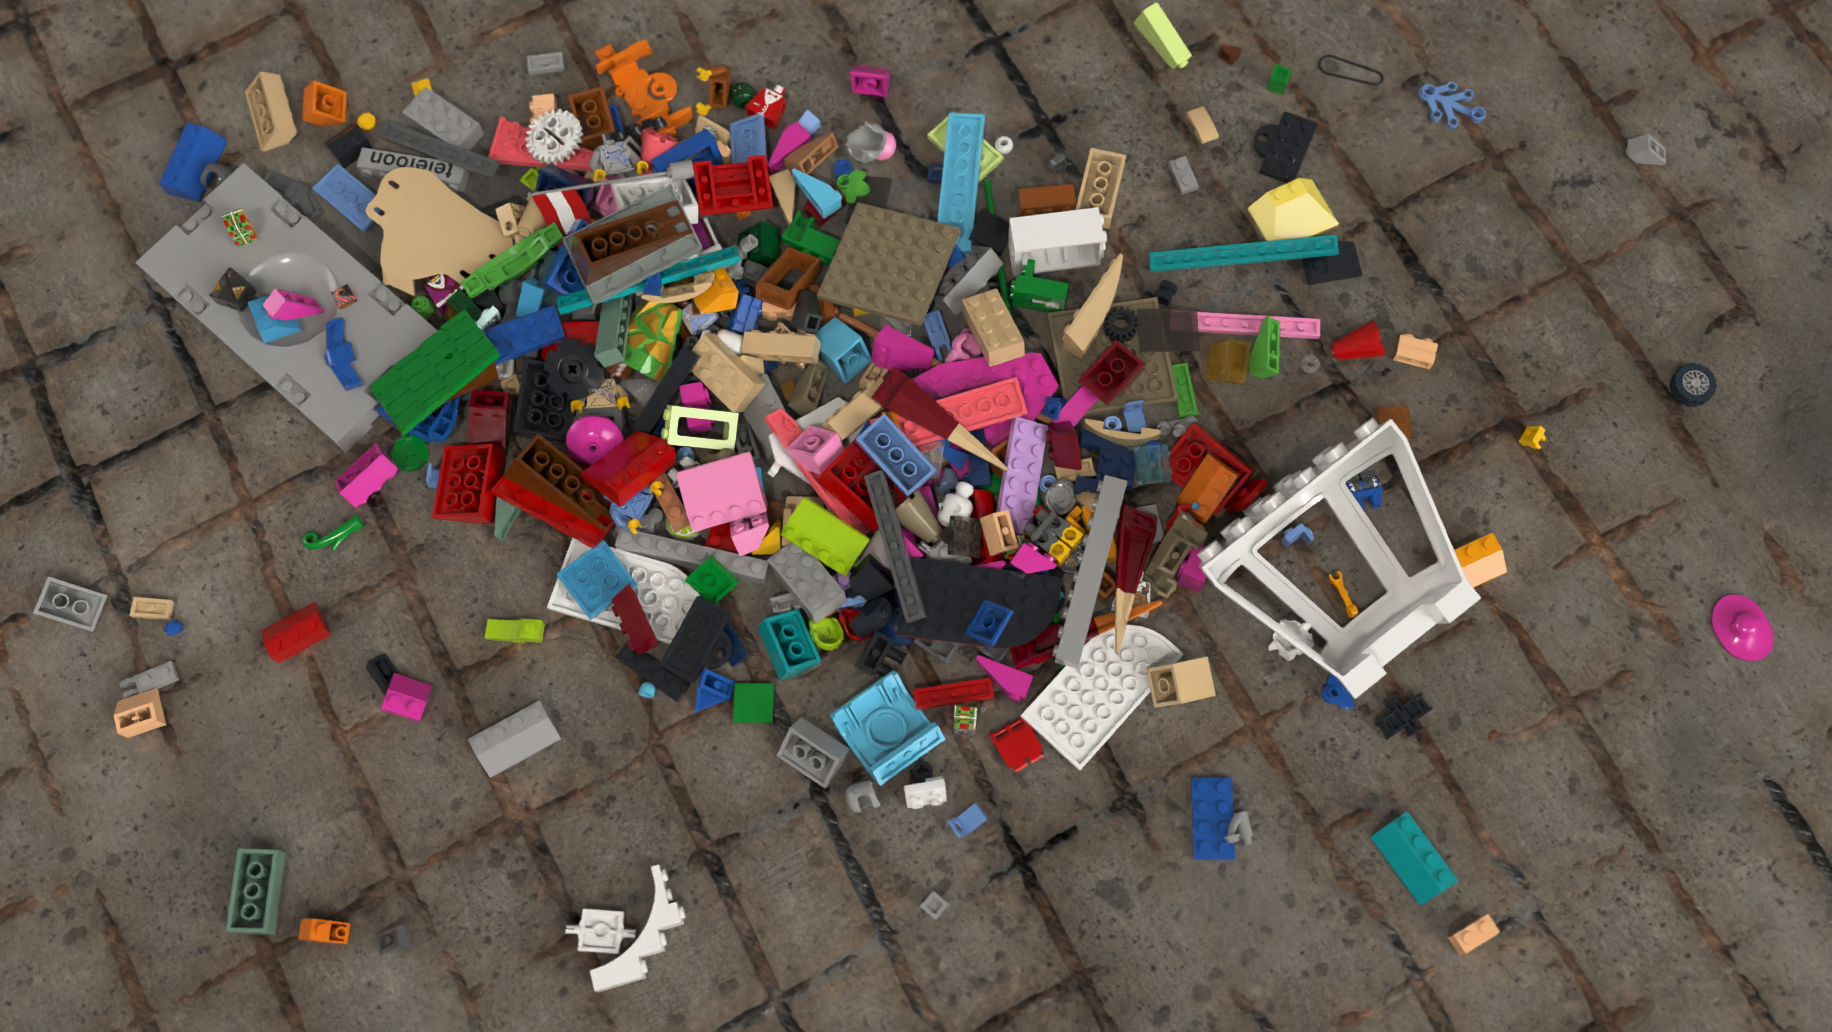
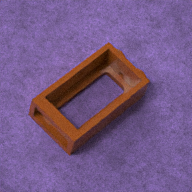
[756,247,821,311]

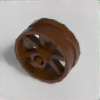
[600,362,634,380]

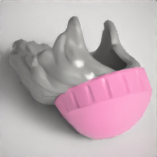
[845,121,896,163]

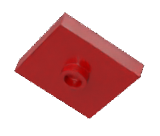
[1224,479,1269,513]

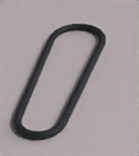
[1318,55,1384,86]

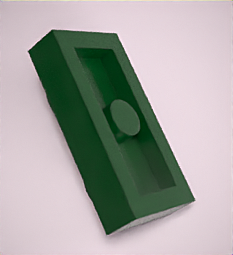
[446,288,482,322]

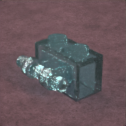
[1134,444,1173,485]

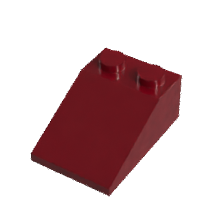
[1078,340,1145,405]

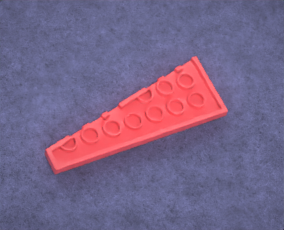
[764,408,871,535]

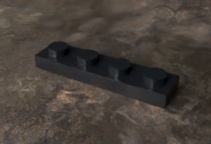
[615,642,690,703]

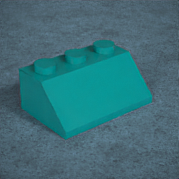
[757,609,821,680]

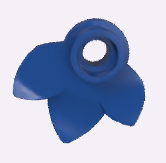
[1322,674,1355,709]

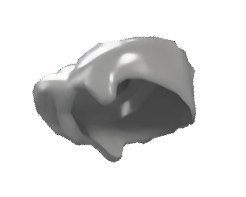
[1044,478,1076,517]

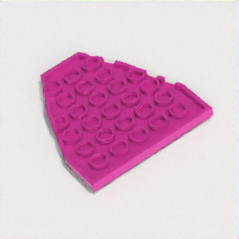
[912,353,1059,482]

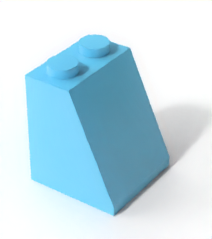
[814,317,872,384]

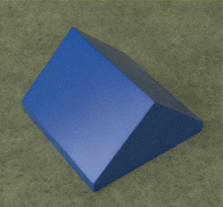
[965,599,1013,649]

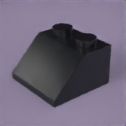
[324,123,373,169]

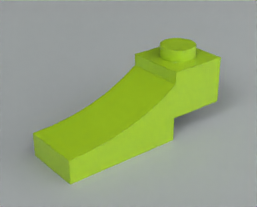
[484,619,545,643]

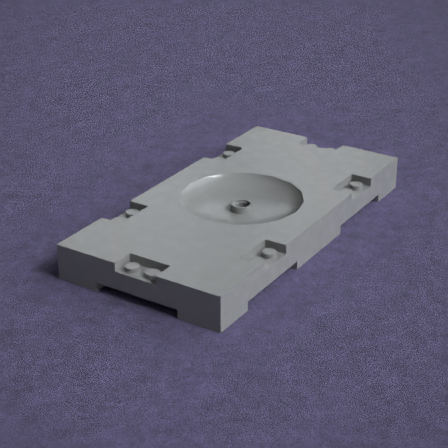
[135,163,438,453]

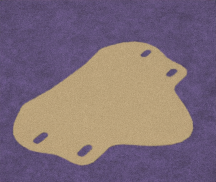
[366,167,513,285]

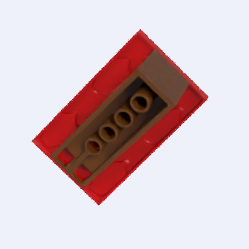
[490,433,615,548]

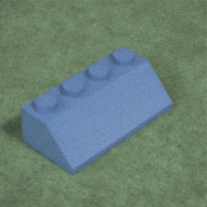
[855,413,937,498]

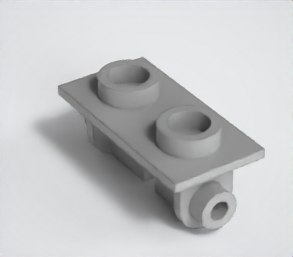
[770,593,802,615]

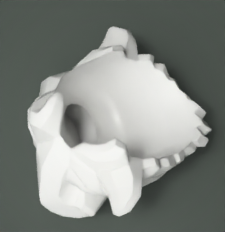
[1268,619,1314,661]

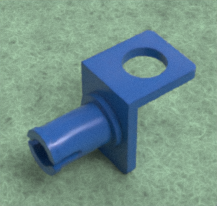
[1042,396,1067,420]

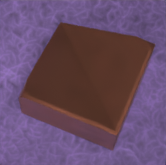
[1218,44,1242,66]

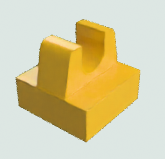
[1519,426,1546,449]

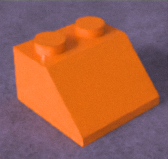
[302,80,347,126]

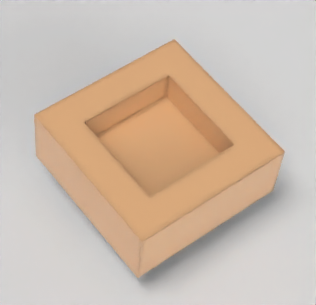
[716,140,731,164]

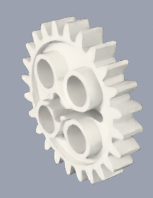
[525,109,583,165]

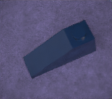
[967,430,991,489]

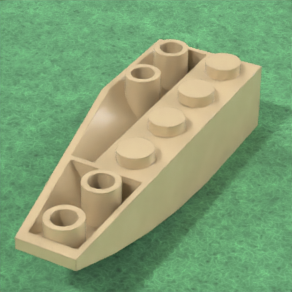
[1062,253,1123,359]

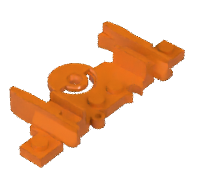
[595,39,694,142]

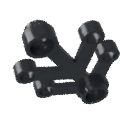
[602,116,668,144]

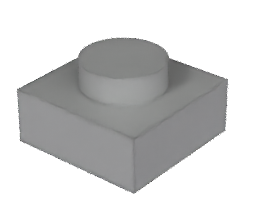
[920,891,949,921]

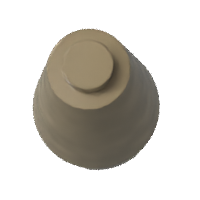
[895,490,942,544]

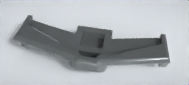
[262,170,325,223]

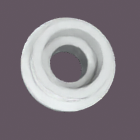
[995,136,1013,154]

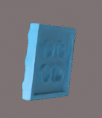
[556,540,638,620]

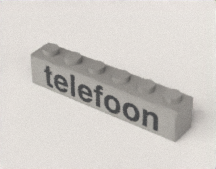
[356,147,470,192]

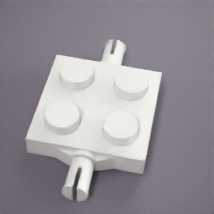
[566,909,637,954]

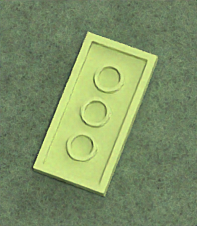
[927,112,1004,182]

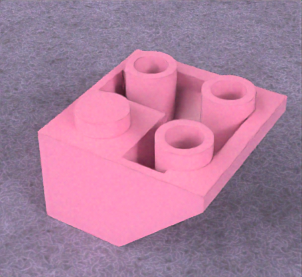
[729,511,769,556]

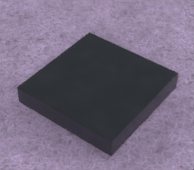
[968,209,1009,256]

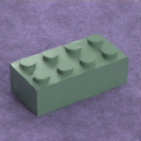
[226,849,286,935]

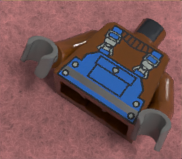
[677,299,733,350]

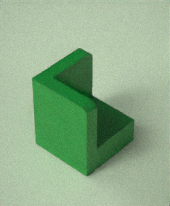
[1266,64,1293,95]

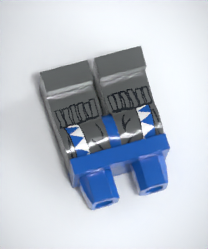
[1346,463,1384,510]

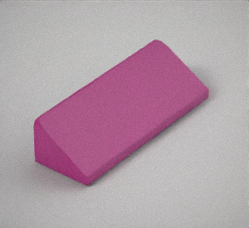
[1052,385,1098,428]

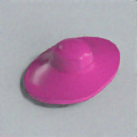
[1711,595,1774,661]

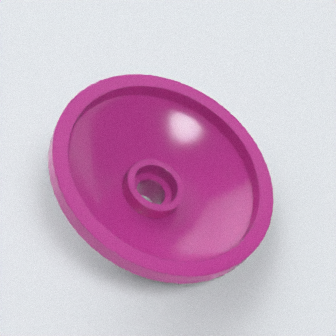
[566,415,624,466]

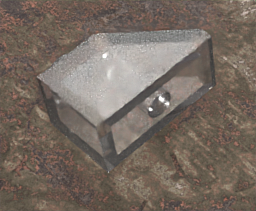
[620,379,659,407]

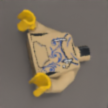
[571,371,630,413]

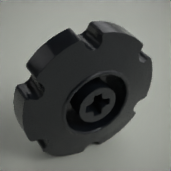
[544,339,606,399]

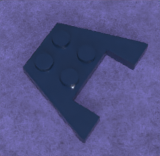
[1074,429,1137,495]

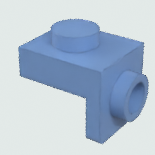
[1281,523,1314,548]

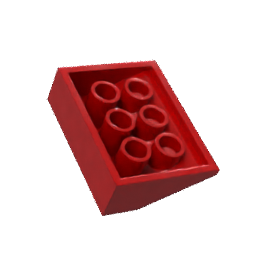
[1158,423,1256,516]
[580,431,677,507]
[817,437,906,532]
[432,444,505,524]

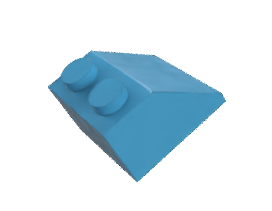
[248,296,301,343]

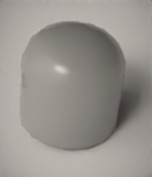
[845,779,881,813]

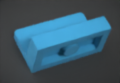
[515,277,545,317]

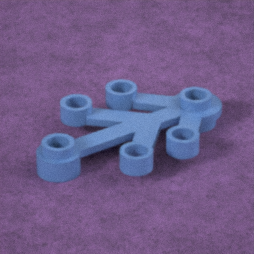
[1418,82,1486,129]

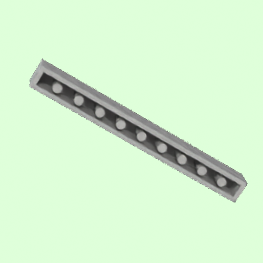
[1052,475,1127,669]

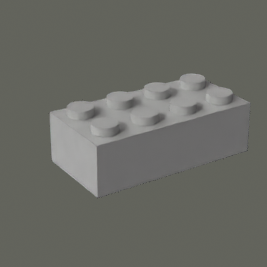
[402,87,484,151]
[767,542,847,624]

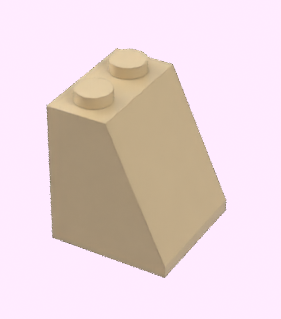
[1146,657,1216,708]

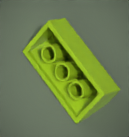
[780,497,870,577]

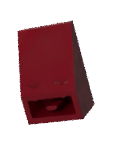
[468,390,514,453]

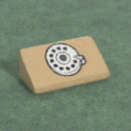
[695,115,731,146]

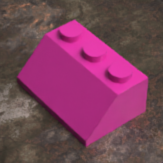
[334,443,398,508]

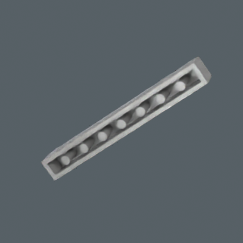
[615,528,771,586]

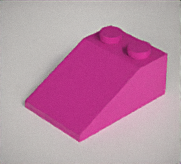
[871,324,934,372]

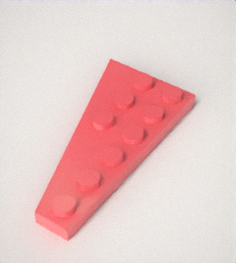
[488,116,594,171]

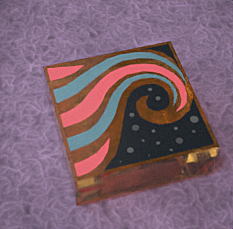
[331,284,357,310]

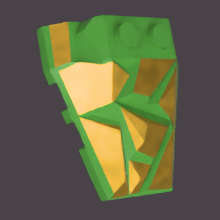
[622,300,684,382]

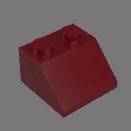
[1045,421,1082,470]

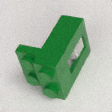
[1010,259,1069,313]

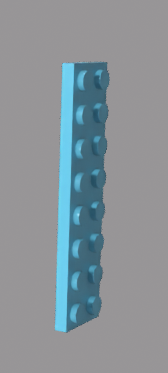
[937,113,985,254]

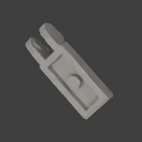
[119,661,179,699]

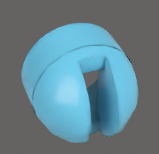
[638,682,655,698]

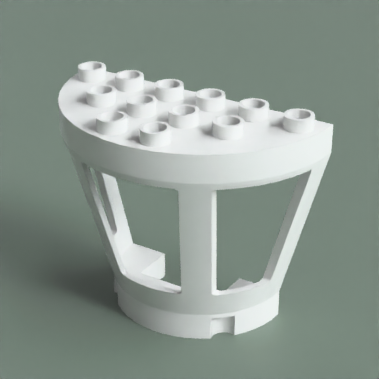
[1197,417,1481,699]

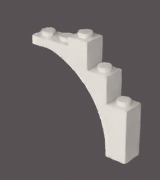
[590,864,686,992]

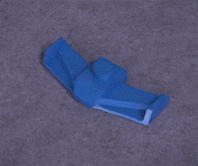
[325,318,364,391]

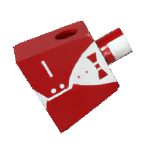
[745,85,787,130]

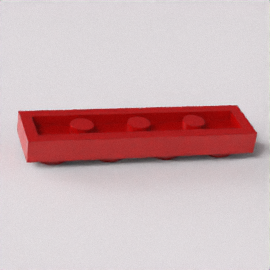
[913,678,994,710]

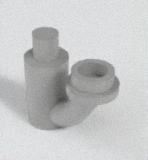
[1157,415,1197,437]
[1224,812,1253,846]

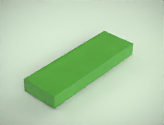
[1171,363,1198,419]

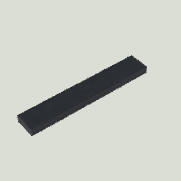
[624,346,701,440]

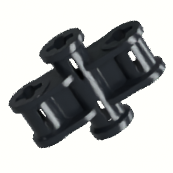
[1374,693,1433,740]

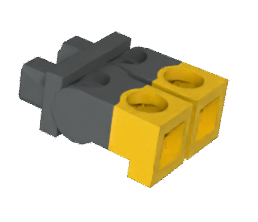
[1024,509,1084,567]

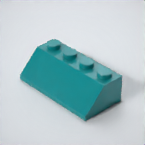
[1370,812,1458,906]

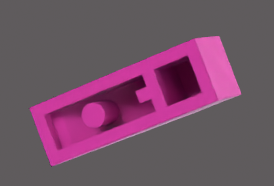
[767,121,812,175]
[263,288,324,321]
[976,655,1033,702]

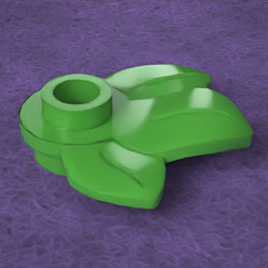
[836,170,870,204]

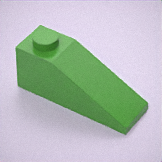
[1249,316,1280,379]

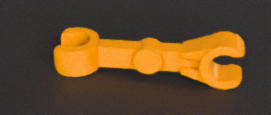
[1328,571,1358,618]

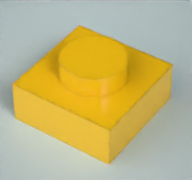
[411,78,433,97]

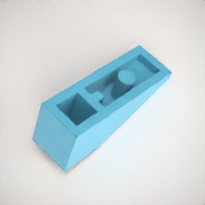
[792,168,842,219]

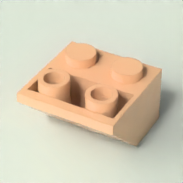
[114,688,166,738]

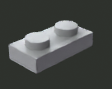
[527,52,564,75]
[1168,156,1199,195]

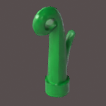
[302,514,365,551]

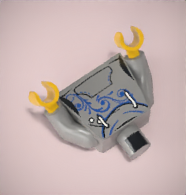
[589,133,648,182]

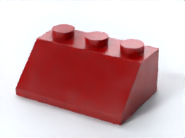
[262,602,331,663]

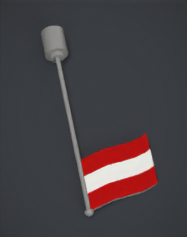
[527,159,695,247]

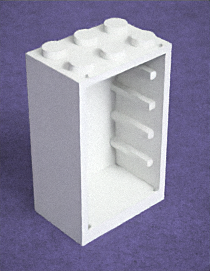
[1008,207,1107,276]

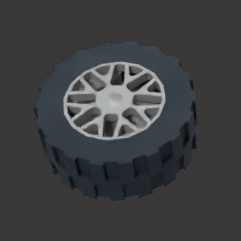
[1669,363,1717,407]

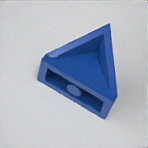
[695,669,735,712]

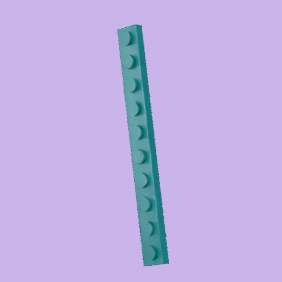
[1149,235,1339,272]
[556,245,741,314]

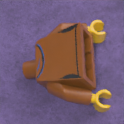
[696,64,732,116]

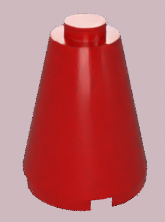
[1330,320,1385,361]

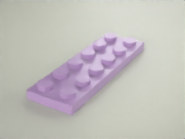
[996,417,1048,536]

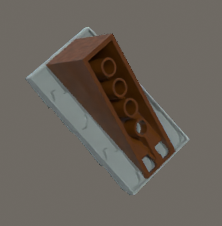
[562,183,703,305]

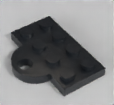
[1253,111,1318,183]
[659,596,733,683]

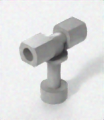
[728,234,758,280]

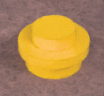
[357,113,376,131]

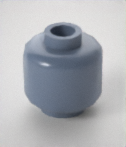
[933,467,959,496]

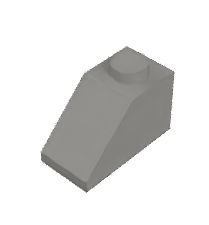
[1626,133,1666,165]

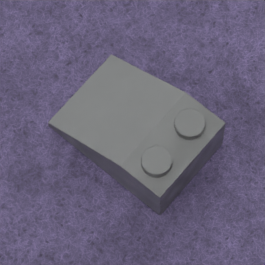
[33,576,108,632]

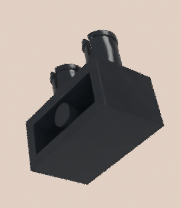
[854,631,907,677]

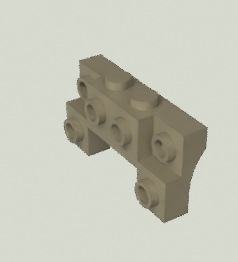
[1143,510,1208,599]

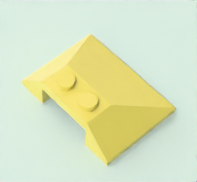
[1247,178,1339,241]

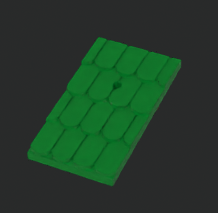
[370,309,500,436]

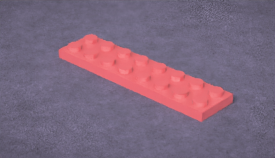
[869,377,1028,447]

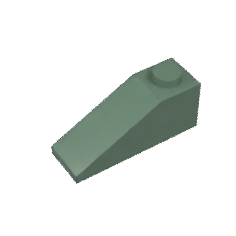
[494,497,521,543]

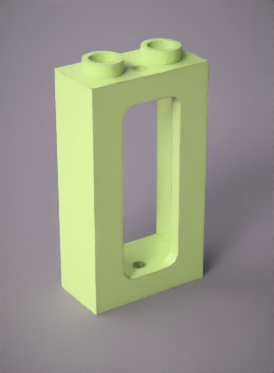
[661,405,738,451]

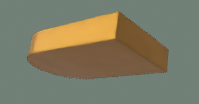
[780,380,795,402]

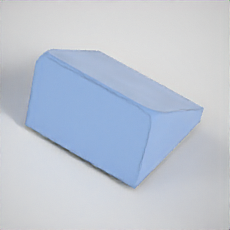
[798,110,821,135]

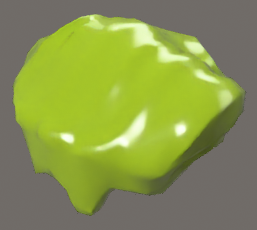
[809,617,844,651]

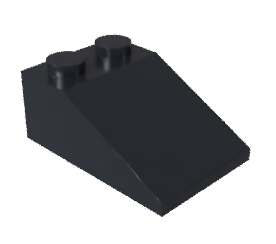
[1301,241,1363,285]

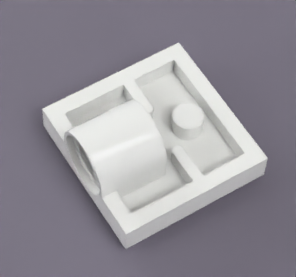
[904,776,947,809]

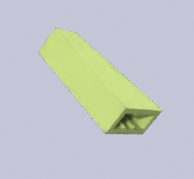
[1134,2,1192,70]

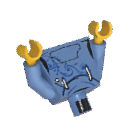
[603,481,664,534]

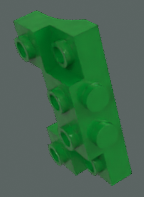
[781,211,840,266]

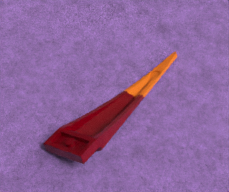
[1009,600,1162,670]

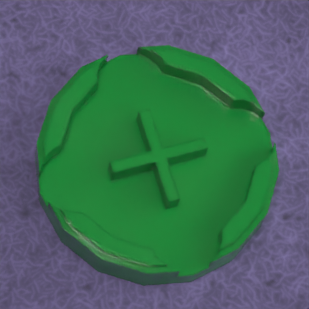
[390,435,430,472]

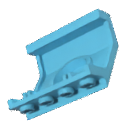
[829,670,945,786]

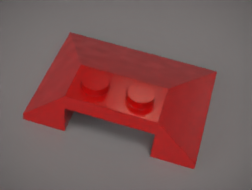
[693,155,773,216]

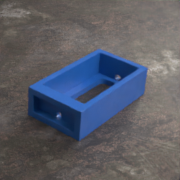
[651,128,723,183]

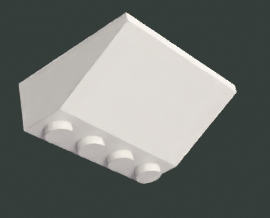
[612,176,698,224]

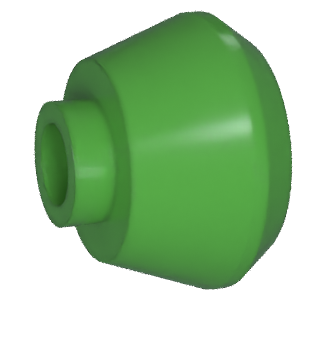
[410,296,435,320]

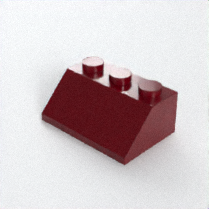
[611,584,660,655]

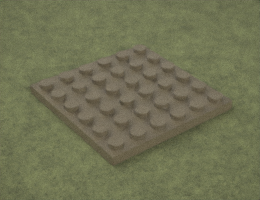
[817,202,961,326]
[1047,297,1179,416]

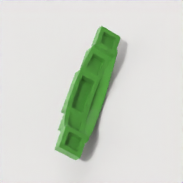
[461,222,564,299]

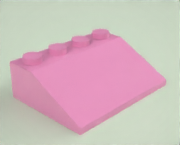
[676,451,768,532]

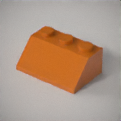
[1176,453,1240,524]

